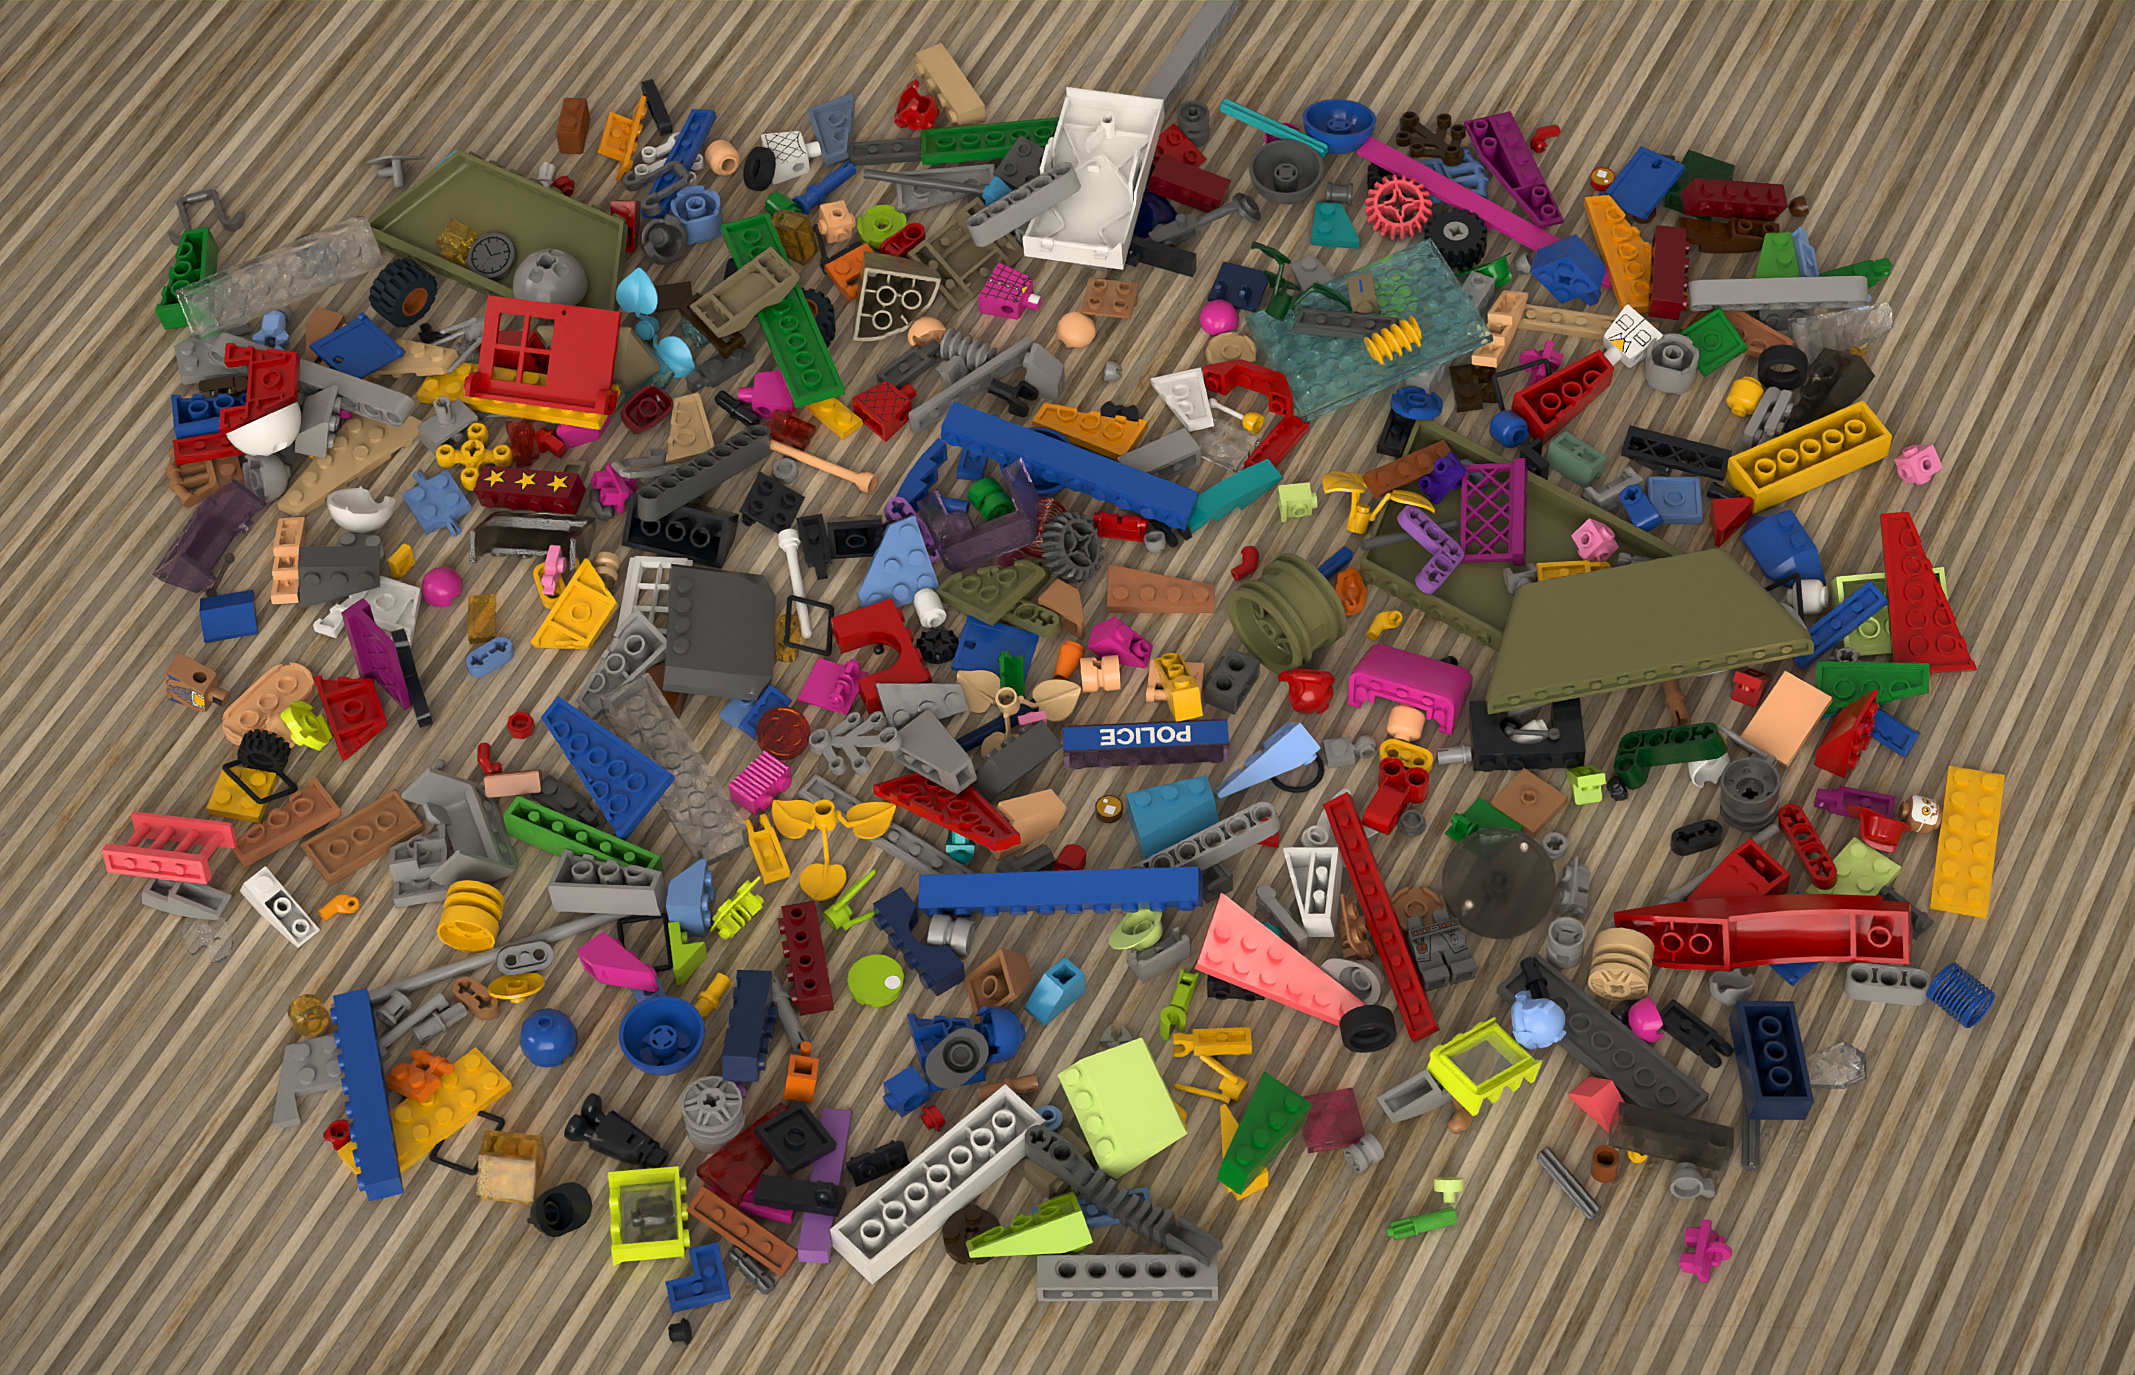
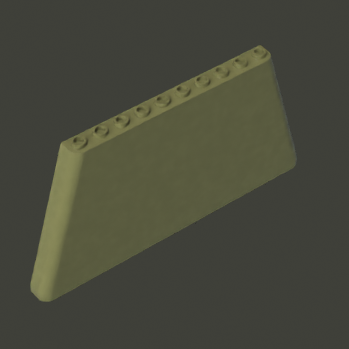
[1360,419,1686,652]

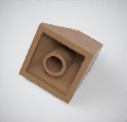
[964,948,1033,1024]

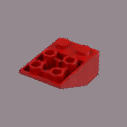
[1814,689,1879,779]
[1686,838,1791,901]

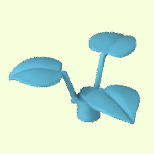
[616,267,696,378]

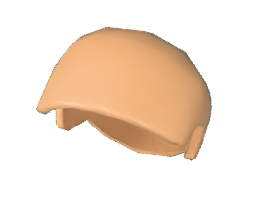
[1056,311,1096,348]
[907,316,947,348]

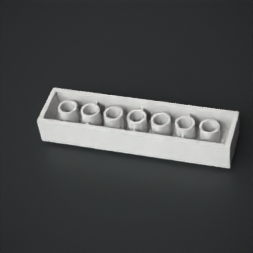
[830,1084,1046,1285]

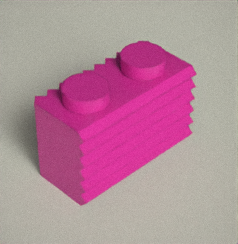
[729,750,792,816]

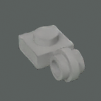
[1323,735,1377,769]

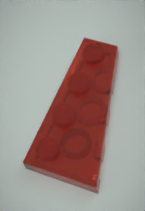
[696,1102,789,1208]

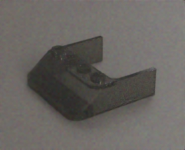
[470,511,596,570]

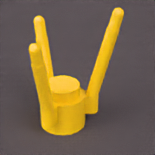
[1174,1055,1249,1105]

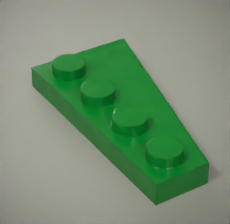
[1816,661,1930,715]

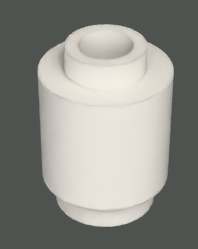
[913,588,946,628]

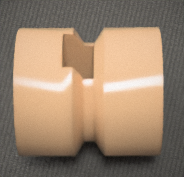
[1080,655,1121,693]

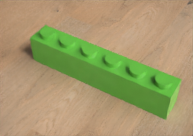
[503,795,665,876]

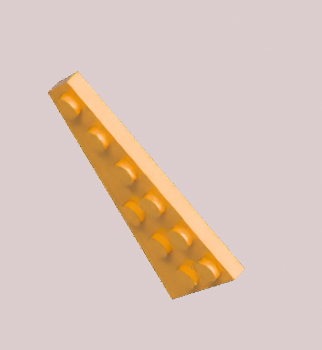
[1584,195,1689,314]

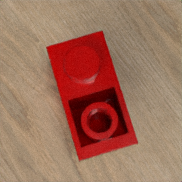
[610,200,640,252]

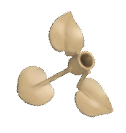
[956,670,1081,762]

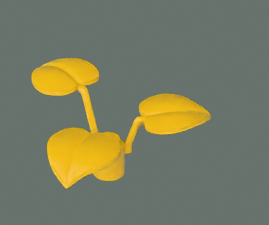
[1322,471,1435,534]
[772,799,896,901]

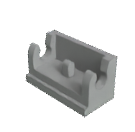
[1582,466,1644,513]
[1127,926,1190,984]

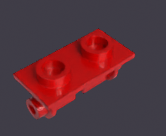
[1093,510,1149,543]

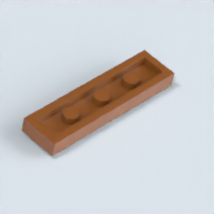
[1362,440,1452,500]
[686,1186,798,1277]

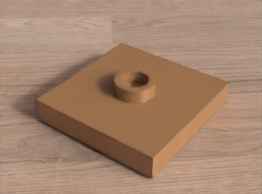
[1489,768,1568,838]

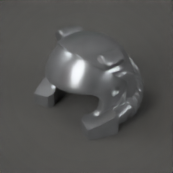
[640,214,688,265]

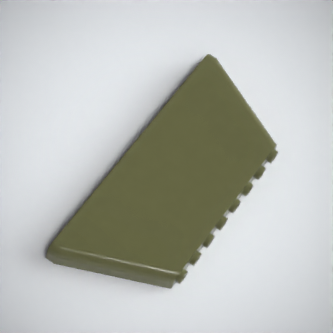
[359,150,628,325]
[1485,548,1814,714]

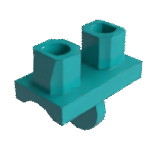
[946,830,976,864]

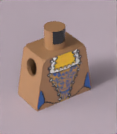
[165,652,230,712]

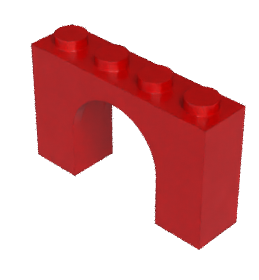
[831,598,932,715]

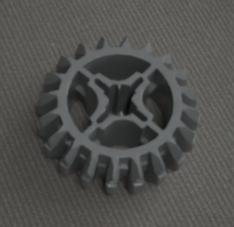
[1039,511,1105,583]

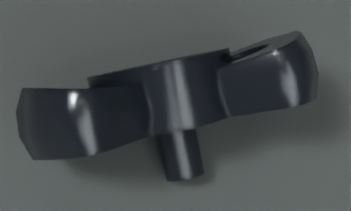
[1100,401,1139,422]

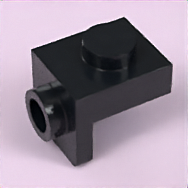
[1519,438,1549,480]

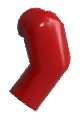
[1231,546,1259,581]

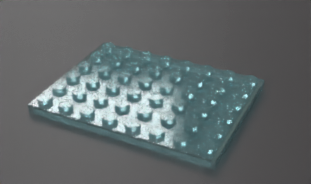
[1245,238,1494,423]

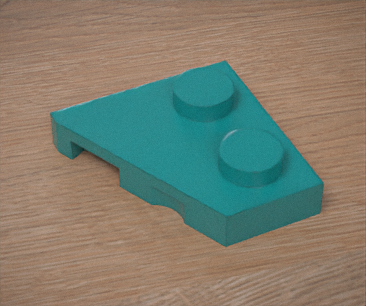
[1311,201,1360,249]

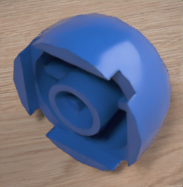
[974,1006,1025,1064]
[520,1008,578,1067]

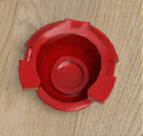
[894,79,940,131]
[1278,668,1335,714]

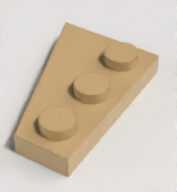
[370,338,459,379]
[665,392,715,464]

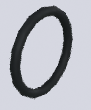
[1270,752,1325,793]

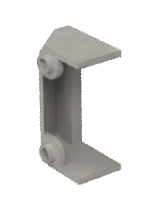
[401,768,518,886]

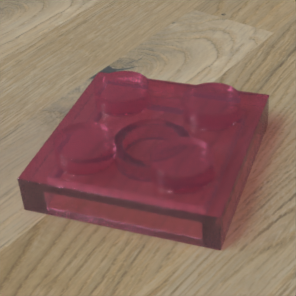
[1302,1087,1365,1154]

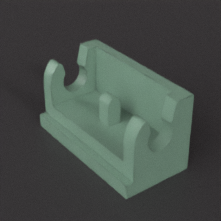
[1546,431,1608,488]

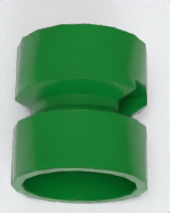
[968,476,1015,527]

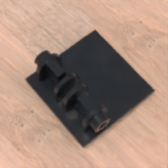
[739,471,805,534]

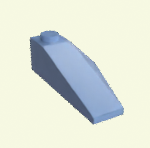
[1213,721,1321,799]

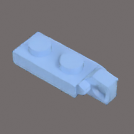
[1791,227,1820,277]

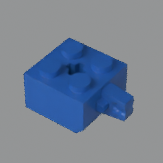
[1530,234,1606,306]

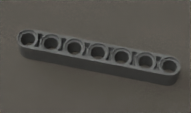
[638,424,771,522]

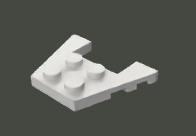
[313,576,422,649]

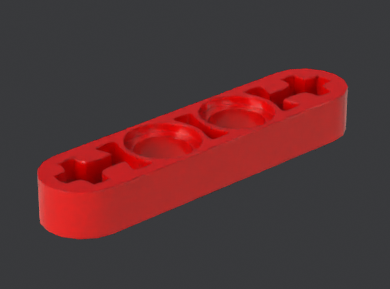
[1778,804,1838,890]

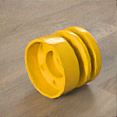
[437,880,505,953]

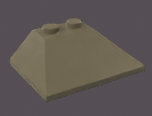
[907,196,1024,312]
[537,326,661,392]

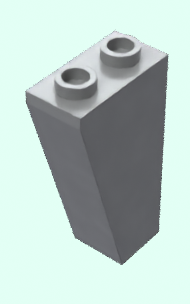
[891,709,977,794]

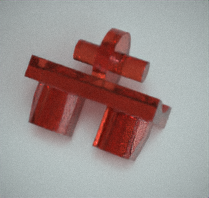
[764,409,816,451]
[506,419,540,467]

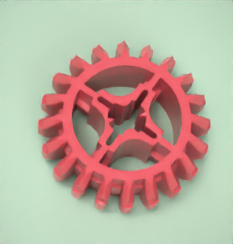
[1365,174,1432,242]

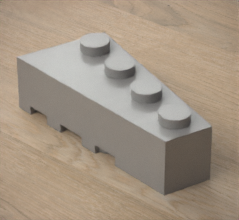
[547,849,668,916]

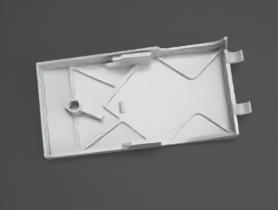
[1023,87,1164,270]

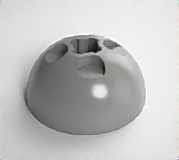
[513,249,588,306]

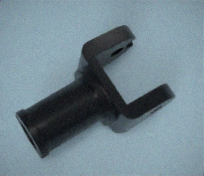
[987,378,1039,417]

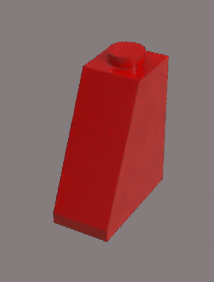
[477,331,550,374]

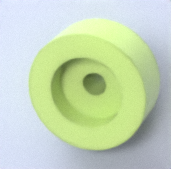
[1434,1177,1464,1203]

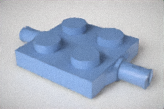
[401,470,472,537]

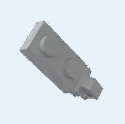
[1757,389,1795,446]

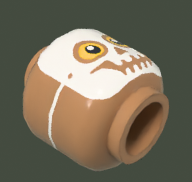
[1897,795,1942,834]

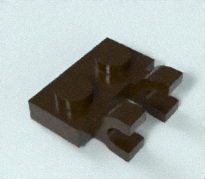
[1450,364,1498,413]

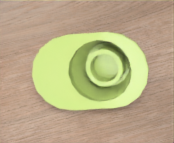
[1109,908,1163,951]

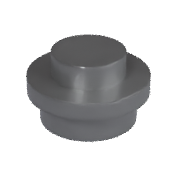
[1398,810,1426,837]

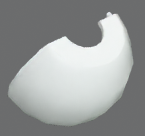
[327,486,396,533]

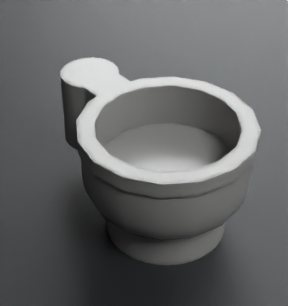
[1670,1162,1715,1199]

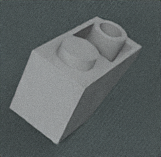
[1023,343,1065,401]

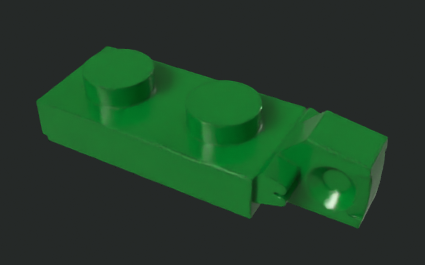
[1819,258,1892,287]

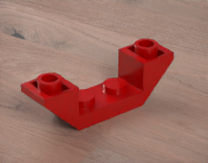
[1203,359,1294,419]

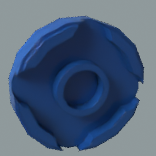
[1390,387,1443,420]

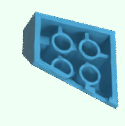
[1126,775,1219,861]

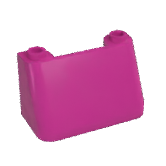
[1348,644,1473,735]

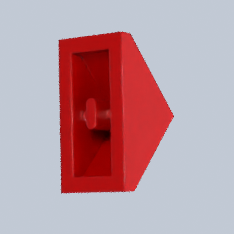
[1710,497,1754,548]

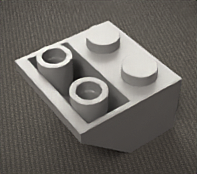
[295,385,342,458]

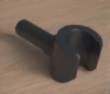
[418,323,455,344]

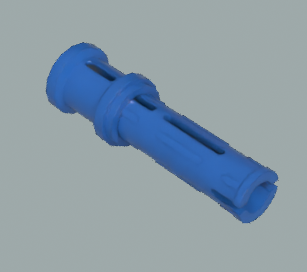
[792,161,857,217]

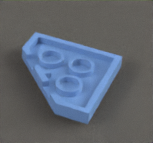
[856,515,939,608]

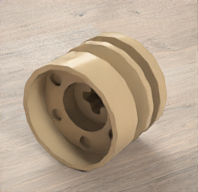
[1588,928,1655,1002]

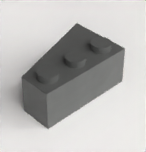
[298,546,381,608]

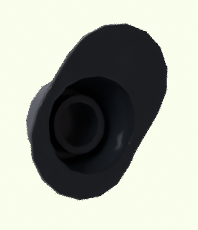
[527,1182,592,1238]

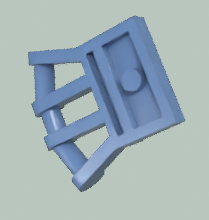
[1419,146,1489,204]

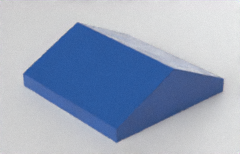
[199,590,258,643]

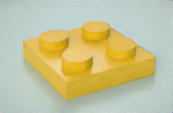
[206,766,278,824]

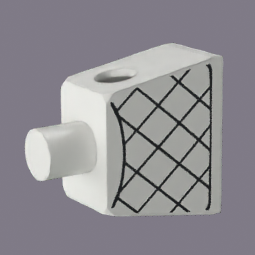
[761,131,821,185]

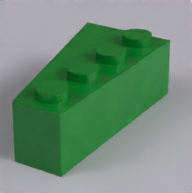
[155,227,218,330]
[1216,1071,1312,1196]

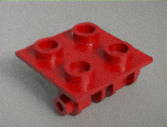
[1151,123,1207,168]

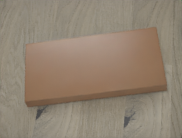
[300,789,425,886]

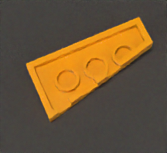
[1032,403,1148,460]

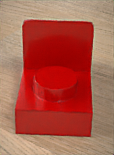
[1731,666,1772,708]

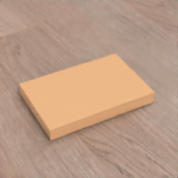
[1741,671,1833,768]

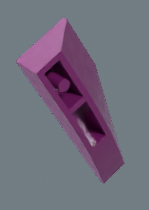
[1464,111,1564,228]

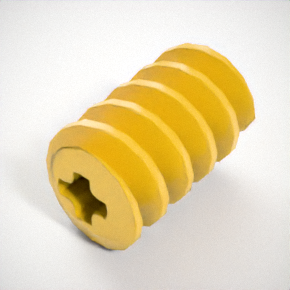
[1364,315,1422,365]

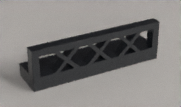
[1621,425,1732,481]

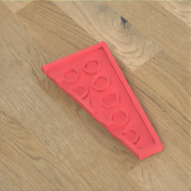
[1194,892,1365,1027]

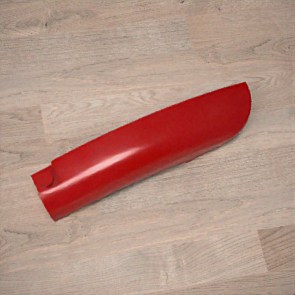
[1613,894,1913,971]

